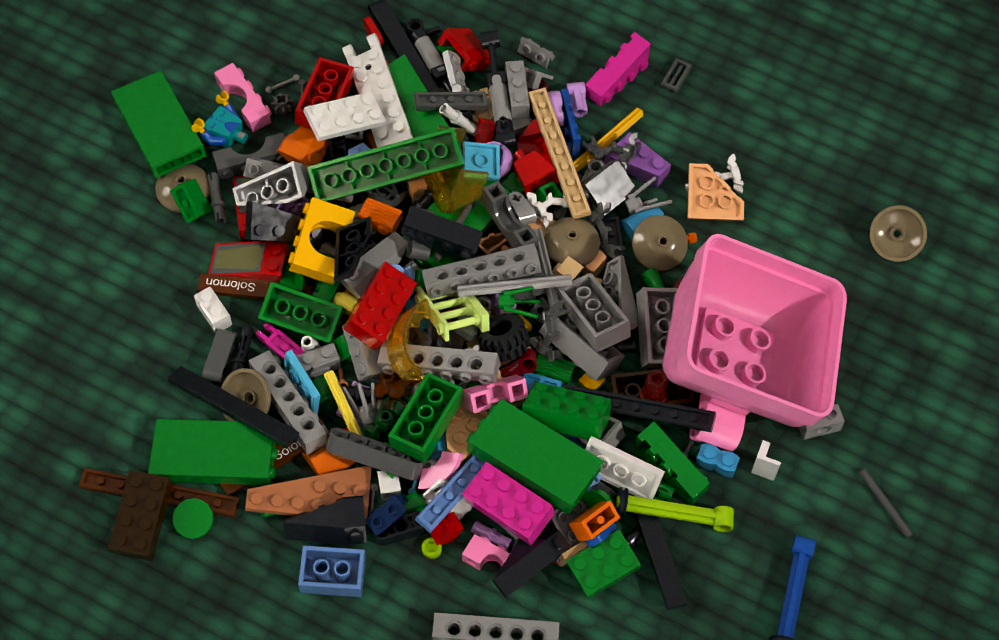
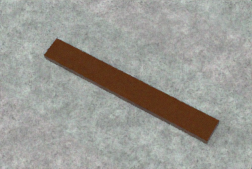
[79,468,240,518]

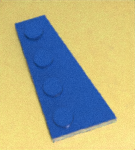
[560,88,581,159]

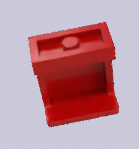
[437,28,490,71]

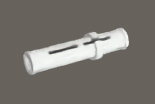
[439,103,477,137]

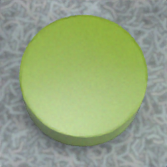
[422,537,442,559]

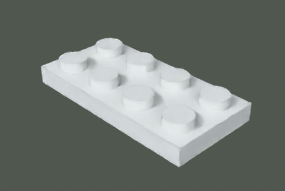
[303,92,386,141]
[585,436,665,499]

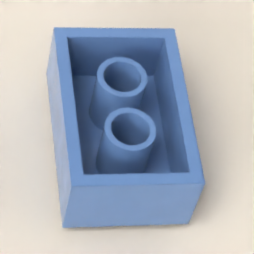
[298,546,366,597]

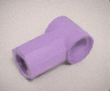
[566,82,588,118]

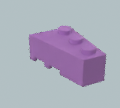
[604,132,671,188]

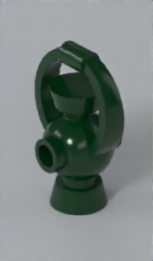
[363,394,412,440]

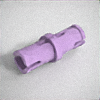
[471,521,513,550]

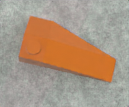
[277,126,329,170]

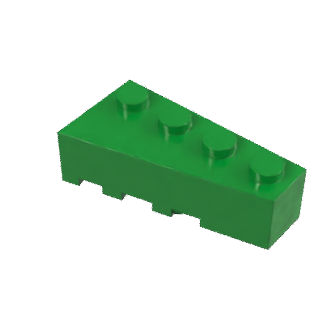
[634,421,710,505]

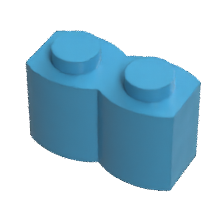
[696,444,740,478]

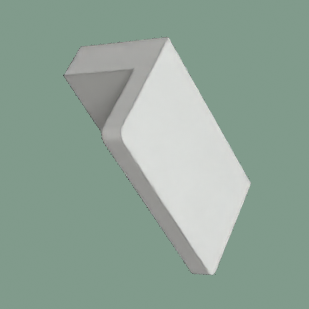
[751,440,781,481]

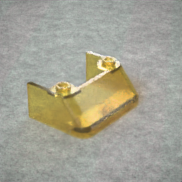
[423,126,489,214]

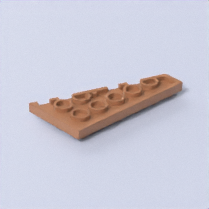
[245,466,372,523]

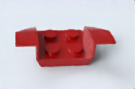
[517,119,559,184]

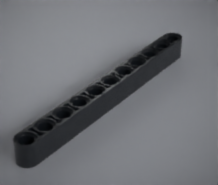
[368,0,469,149]

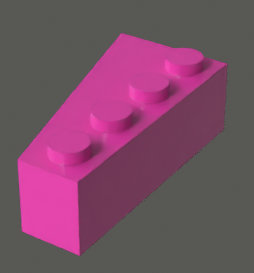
[585,32,651,107]

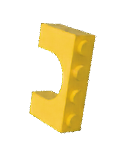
[288,197,355,285]

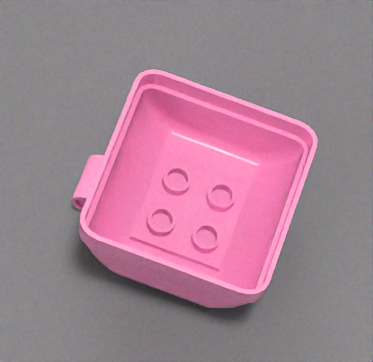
[663,234,847,452]

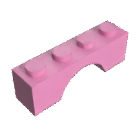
[214,63,272,133]

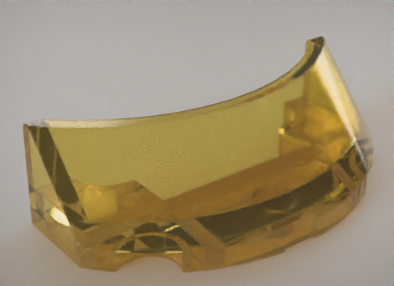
[387,299,431,380]

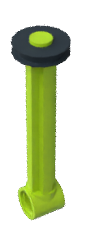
[615,487,734,532]

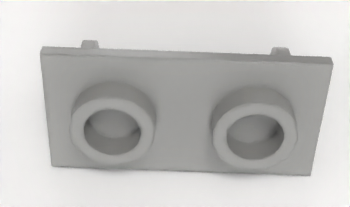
[517,37,555,69]

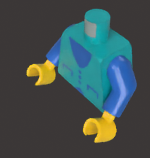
[191,91,248,148]

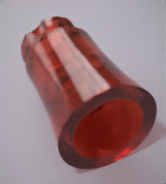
[640,370,668,402]

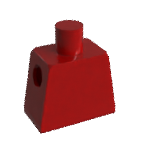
[513,149,555,195]

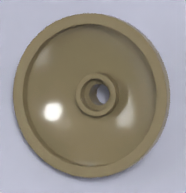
[155,164,210,213]
[869,205,927,262]
[632,215,688,271]
[544,217,600,266]
[221,368,271,421]

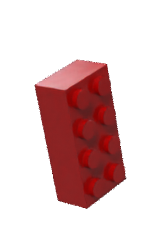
[295,57,354,129]
[342,261,417,350]

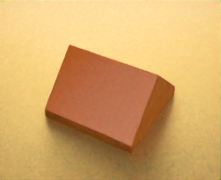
[302,436,357,475]

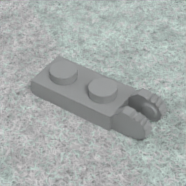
[442,50,470,92]

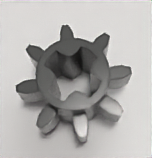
[271,92,294,116]

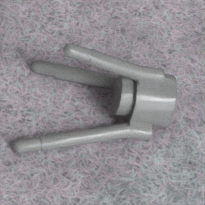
[624,177,672,214]
[342,383,378,424]

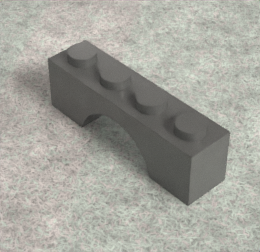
[212,133,287,179]
[479,181,539,248]

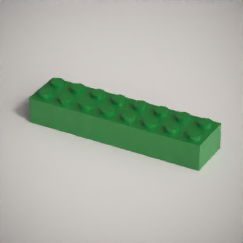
[307,127,465,202]

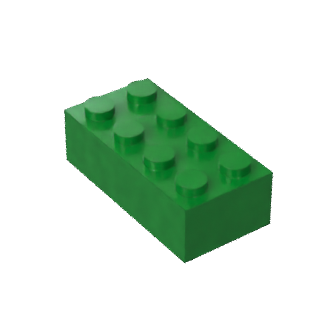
[258,282,347,344]
[388,372,464,463]
[522,382,611,440]

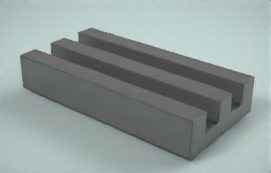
[660,58,692,94]

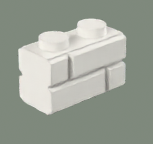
[194,287,232,334]

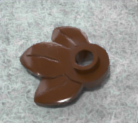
[375,373,413,399]

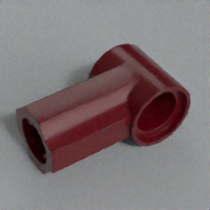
[499,348,537,378]

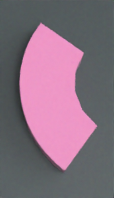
[418,451,463,490]

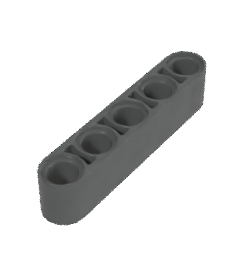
[326,428,424,480]

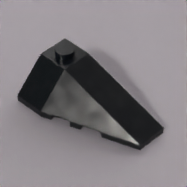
[334,216,372,282]
[283,495,367,545]
[493,525,572,598]

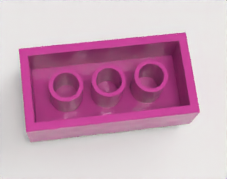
[462,462,555,546]

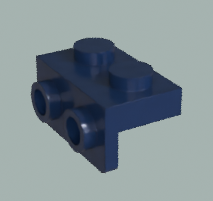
[365,494,409,535]

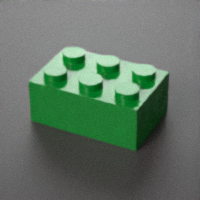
[566,529,641,599]

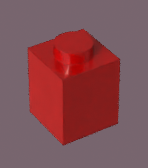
[430,512,464,546]

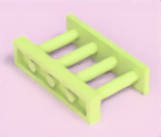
[415,286,490,341]

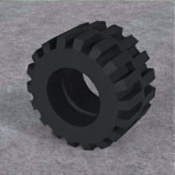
[477,313,530,363]

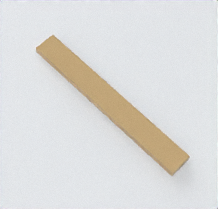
[528,88,591,220]

